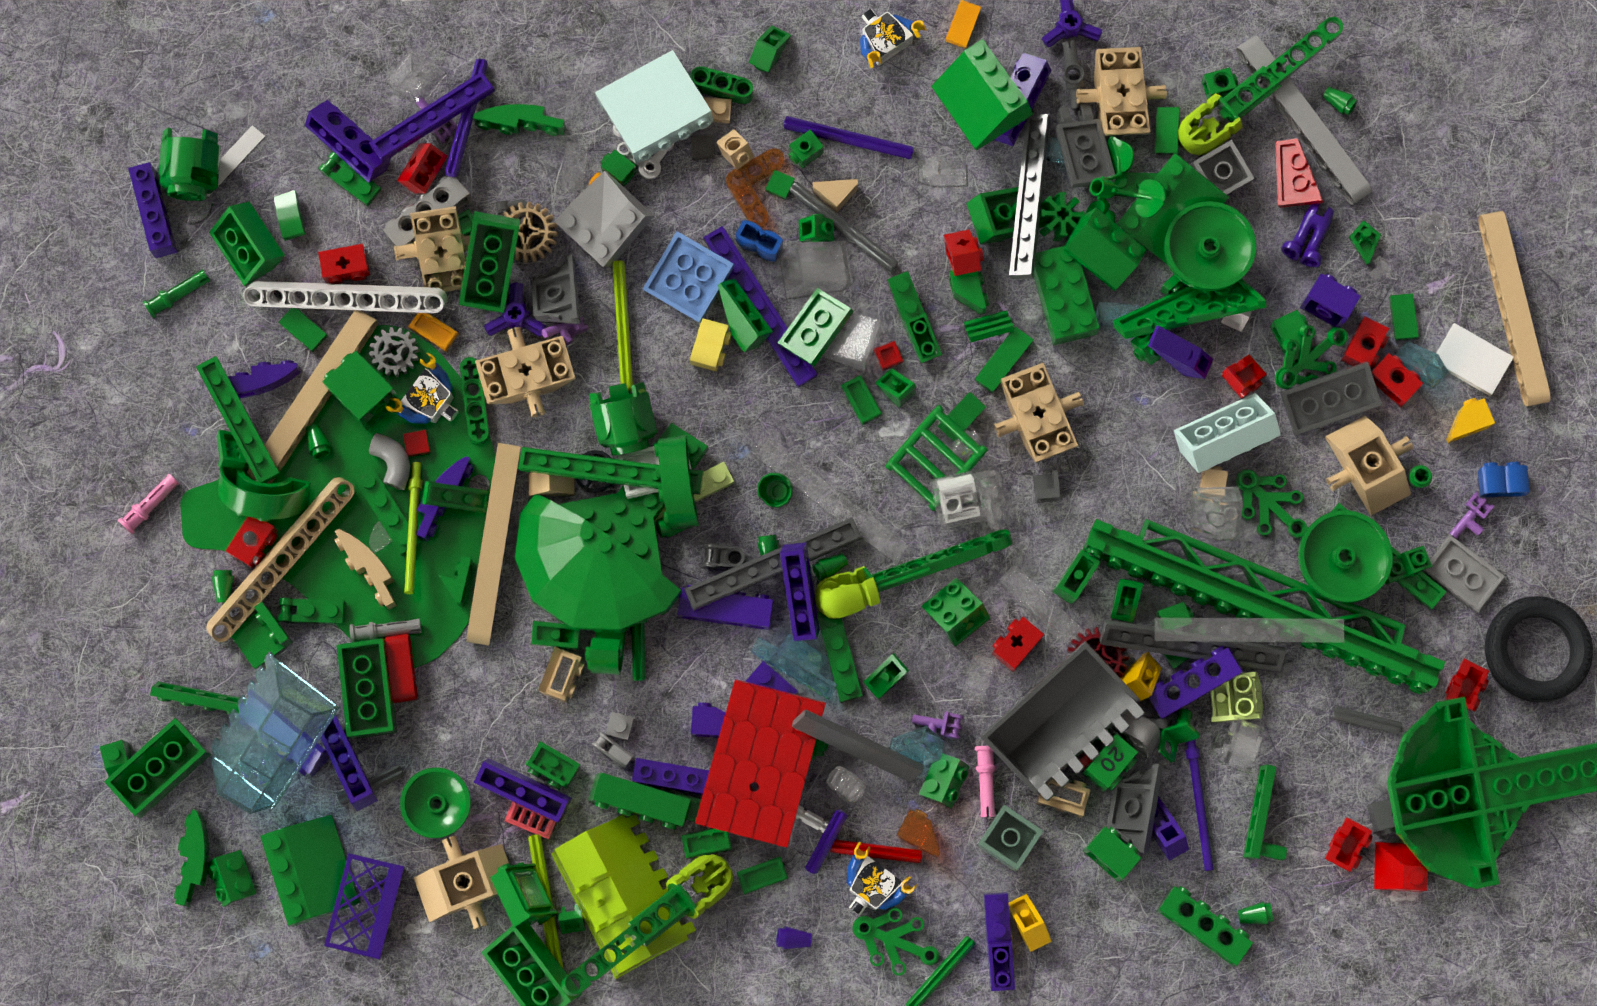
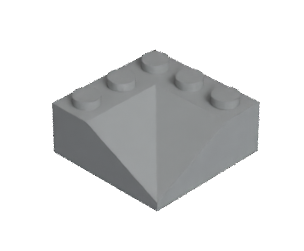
[555,171,654,267]

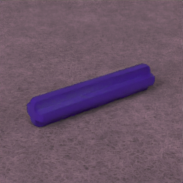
[805,810,848,874]

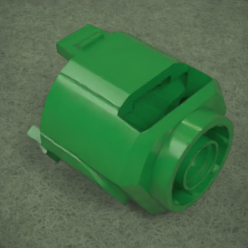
[159,128,221,201]
[589,382,657,455]

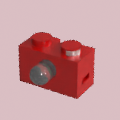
[226,517,278,569]

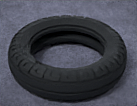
[1485,596,1593,702]

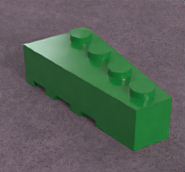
[588,772,691,830]

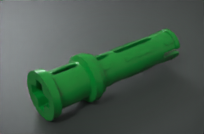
[142,269,210,319]

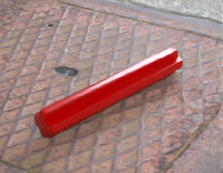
[830,839,922,863]

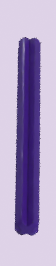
[445,58,488,178]
[783,116,914,159]

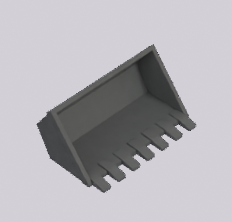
[980,641,1145,801]

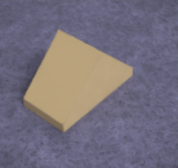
[813,179,858,213]
[528,473,575,497]

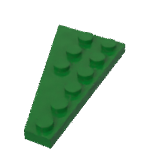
[1113,279,1267,339]

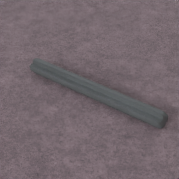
[790,182,898,272]

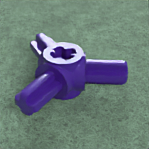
[1042,0,1102,48]
[484,282,547,337]

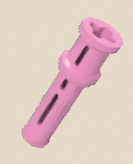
[117,474,179,535]
[975,746,996,817]

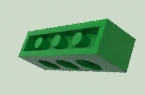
[1156,886,1253,967]

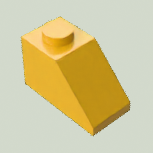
[1446,398,1495,443]
[1120,652,1162,701]
[1009,894,1052,952]

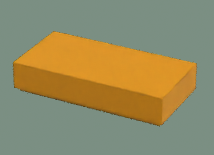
[945,0,981,49]
[408,313,459,352]

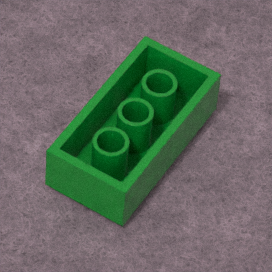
[459,211,520,313]
[1034,246,1099,346]
[336,638,398,740]
[481,921,583,1006]

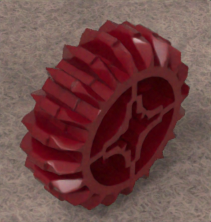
[1066,627,1129,678]

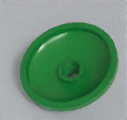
[400,767,471,838]

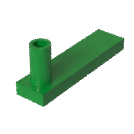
[1243,765,1287,861]

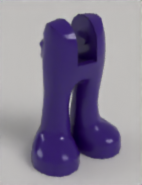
[1281,203,1334,267]

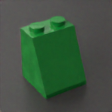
[322,351,400,430]

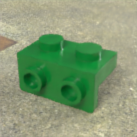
[525,741,581,790]
[919,751,969,808]
[208,850,256,907]

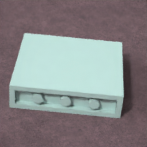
[595,50,714,164]

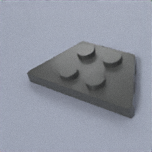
[531,254,581,324]
[1107,764,1163,855]

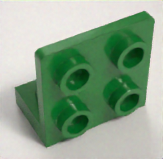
[922,578,990,647]
[231,602,293,669]

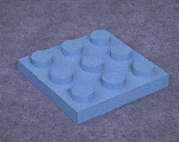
[643,231,735,323]

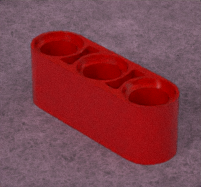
[385,634,418,703]

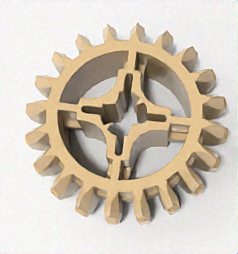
[503,202,558,263]

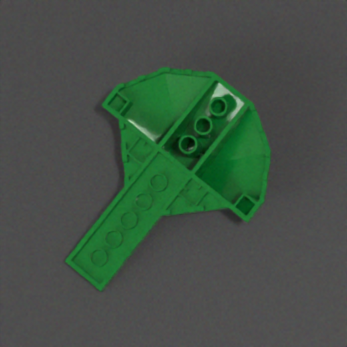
[515,423,709,632]
[1387,697,1597,889]

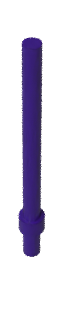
[1185,739,1214,871]

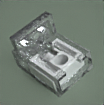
[930,466,1006,530]

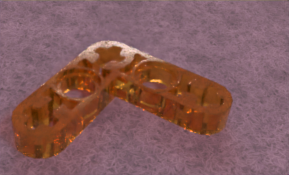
[726,148,784,229]

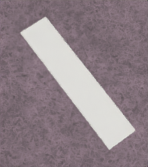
[207,125,265,197]

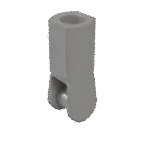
[592,732,634,769]

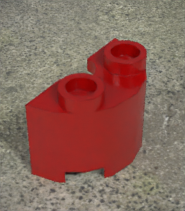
[1221,354,1267,399]
[1445,658,1489,712]
[1325,817,1373,872]

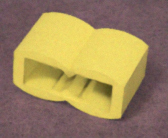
[690,318,732,372]

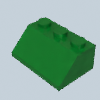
[209,201,285,286]
[1064,208,1147,291]

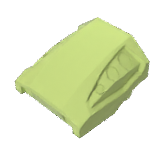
[1211,672,1263,722]

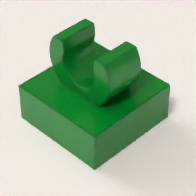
[558,904,585,934]

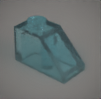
[1394,341,1448,388]
[889,726,944,766]

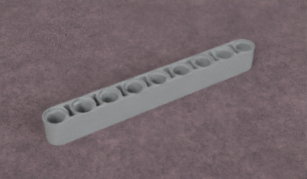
[1236,36,1372,205]

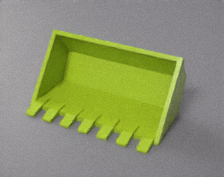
[551,815,696,979]

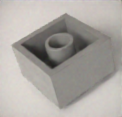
[1191,140,1255,196]

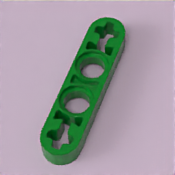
[460,357,489,445]

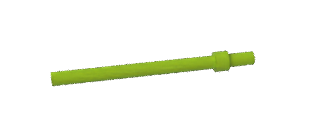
[404,462,423,594]

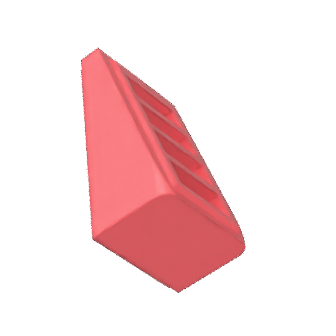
[505,801,556,840]

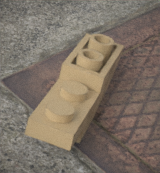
[334,529,397,610]

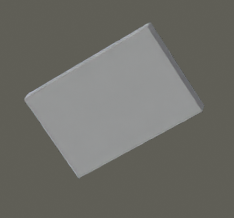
[1422,535,1505,613]

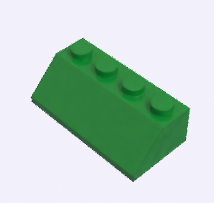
[104,718,212,818]

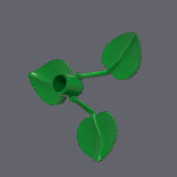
[1085,136,1166,223]

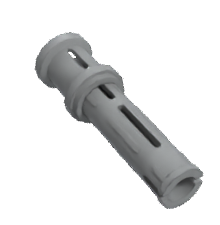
[350,618,422,643]

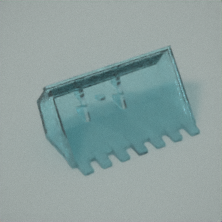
[211,652,340,814]

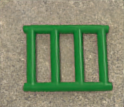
[885,404,988,511]

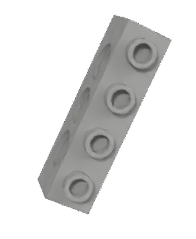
[383,176,472,246]

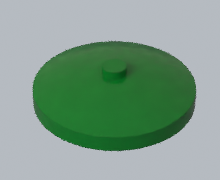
[1164,201,1256,292]
[1298,510,1393,603]

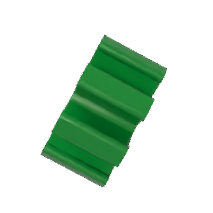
[1039,192,1085,242]

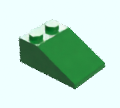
[966,187,1047,245]

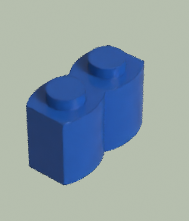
[735,220,783,262]
[1478,462,1530,498]

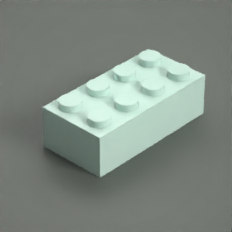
[1174,393,1281,473]

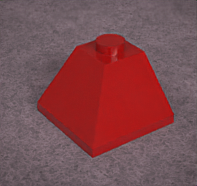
[1374,842,1427,892]

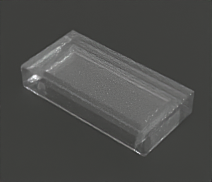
[961,653,996,705]

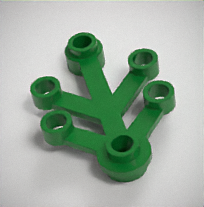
[1275,325,1348,389]
[1236,469,1307,538]
[852,908,939,976]

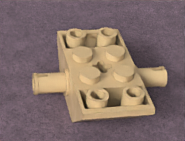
[1076,47,1167,136]
[394,206,470,292]
[475,327,575,417]
[994,363,1084,463]
[1325,416,1413,516]
[414,836,509,930]

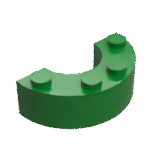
[654,435,699,530]
[218,466,311,522]
[585,630,626,675]

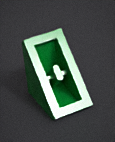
[875,368,917,408]
[1110,579,1143,623]

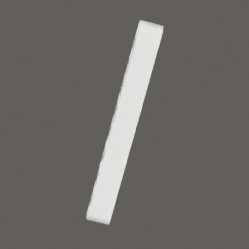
[243,281,447,313]

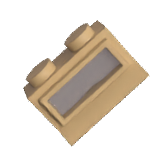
[538,647,585,702]
[1036,778,1090,818]

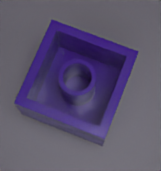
[1300,273,1361,328]

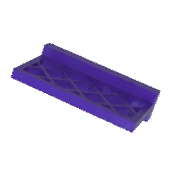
[324,853,404,959]

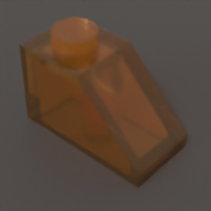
[896,808,940,858]

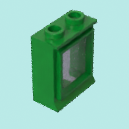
[490,862,558,928]

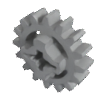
[369,327,420,377]

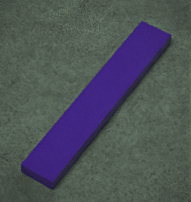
[369,72,495,163]

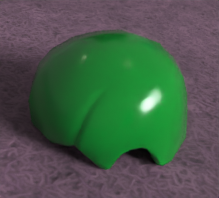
[757,473,793,508]

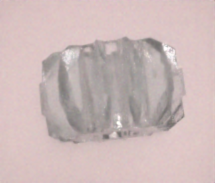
[825,766,866,803]

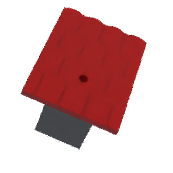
[695,679,826,848]

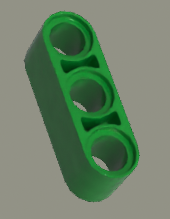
[690,66,754,104]

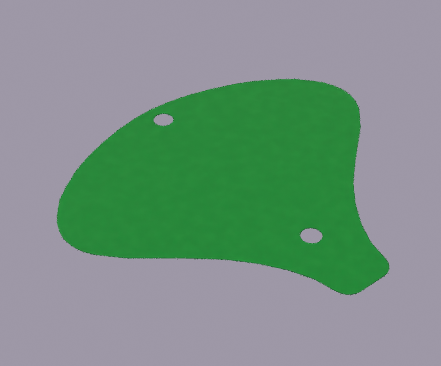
[180,325,496,668]

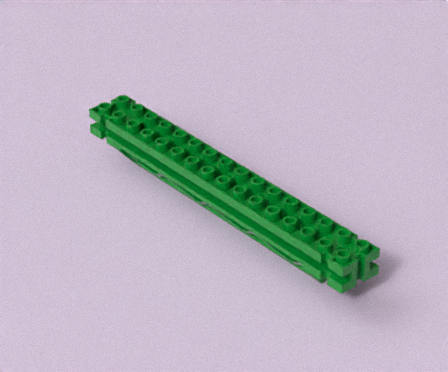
[1082,519,1445,695]

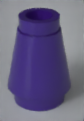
[776,926,812,950]

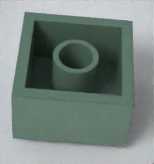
[977,805,1043,872]

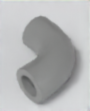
[369,433,410,490]

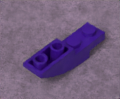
[228,360,301,398]
[416,456,474,542]
[984,892,1015,991]

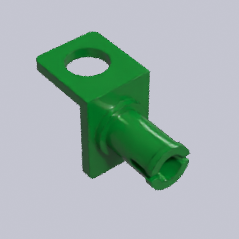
[1158,709,1200,763]

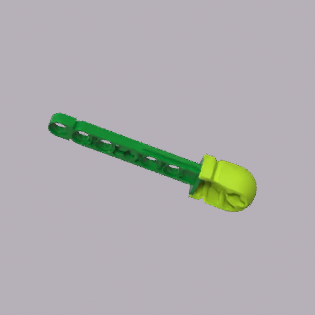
[1178,17,1343,155]
[815,529,1013,619]
[561,854,733,996]

